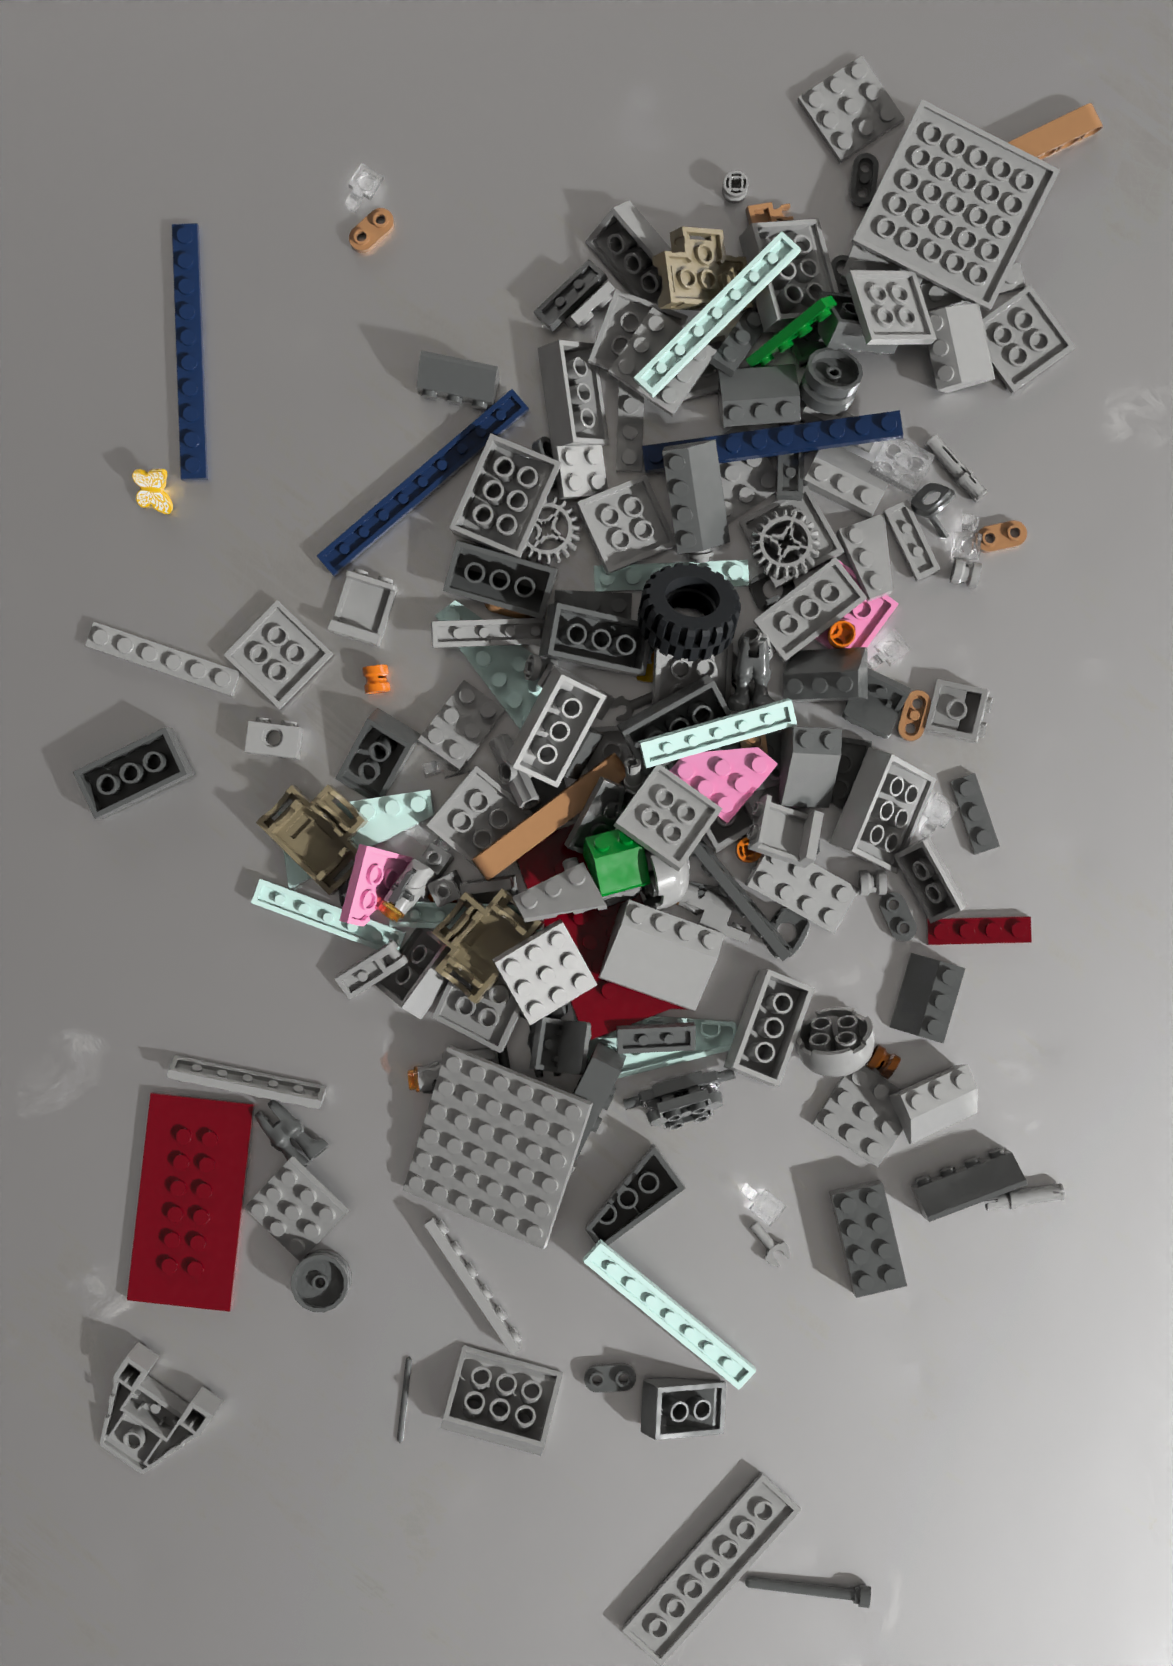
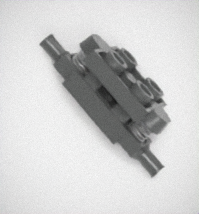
[623,1069,736,1130]

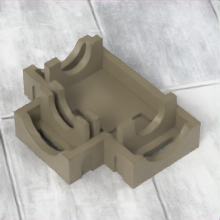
[652,226,753,313]
[256,784,368,895]
[432,889,544,1004]

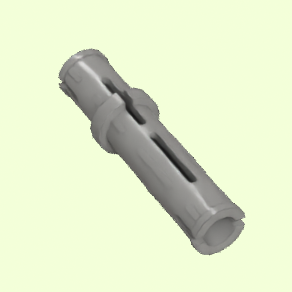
[924,434,988,503]
[984,1183,1065,1211]

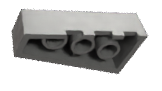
[585,1144,685,1245]

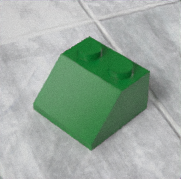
[583,829,650,897]

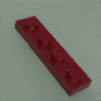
[926,917,1032,945]

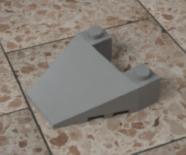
[99,1342,224,1474]

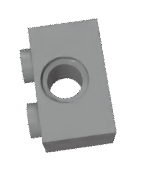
[244,717,303,760]

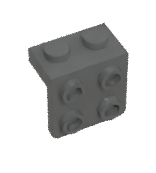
[842,668,911,739]
[530,1017,591,1075]

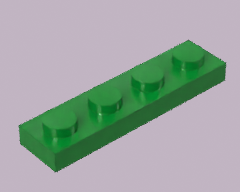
[746,296,837,367]

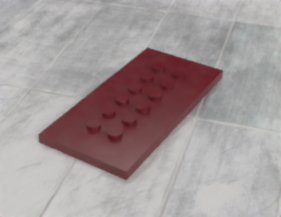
[516,823,677,1040]
[127,1092,255,1312]

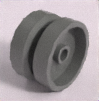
[799,347,863,415]
[291,1250,352,1312]

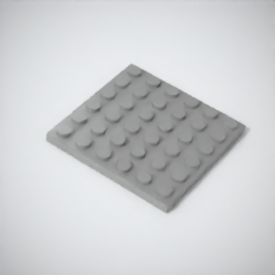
[851,99,1060,311]
[403,1045,593,1249]

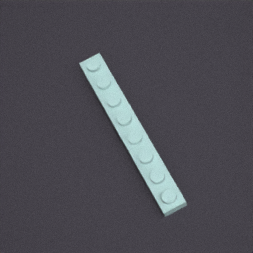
[634,231,801,398]
[583,1239,756,1390]

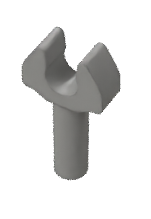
[611,691,653,722]
[749,1221,790,1267]

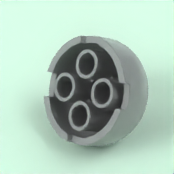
[641,848,690,910]
[796,1007,875,1077]

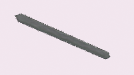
[397,1356,412,1444]

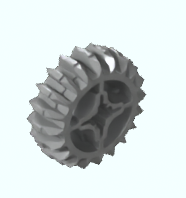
[523,496,581,565]
[750,509,821,580]

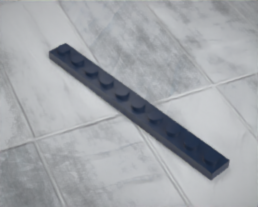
[172,223,208,481]
[317,389,529,577]
[642,410,903,473]

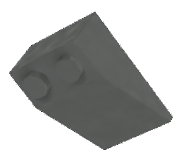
[335,708,421,799]
[779,727,842,808]
[641,1378,726,1440]

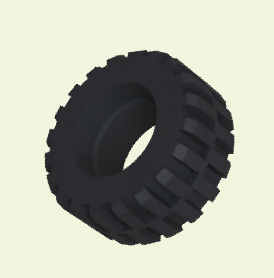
[637,563,741,661]

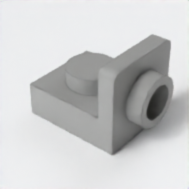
[427,870,463,907]

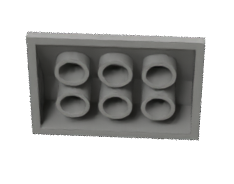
[738,219,839,333]
[449,433,562,558]
[829,747,936,874]
[598,900,725,1011]
[440,1345,563,1456]

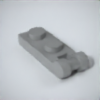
[334,940,409,1000]

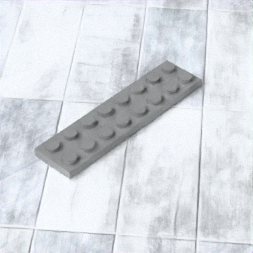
[622,1472,801,1666]

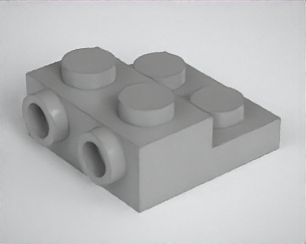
[925,679,993,743]

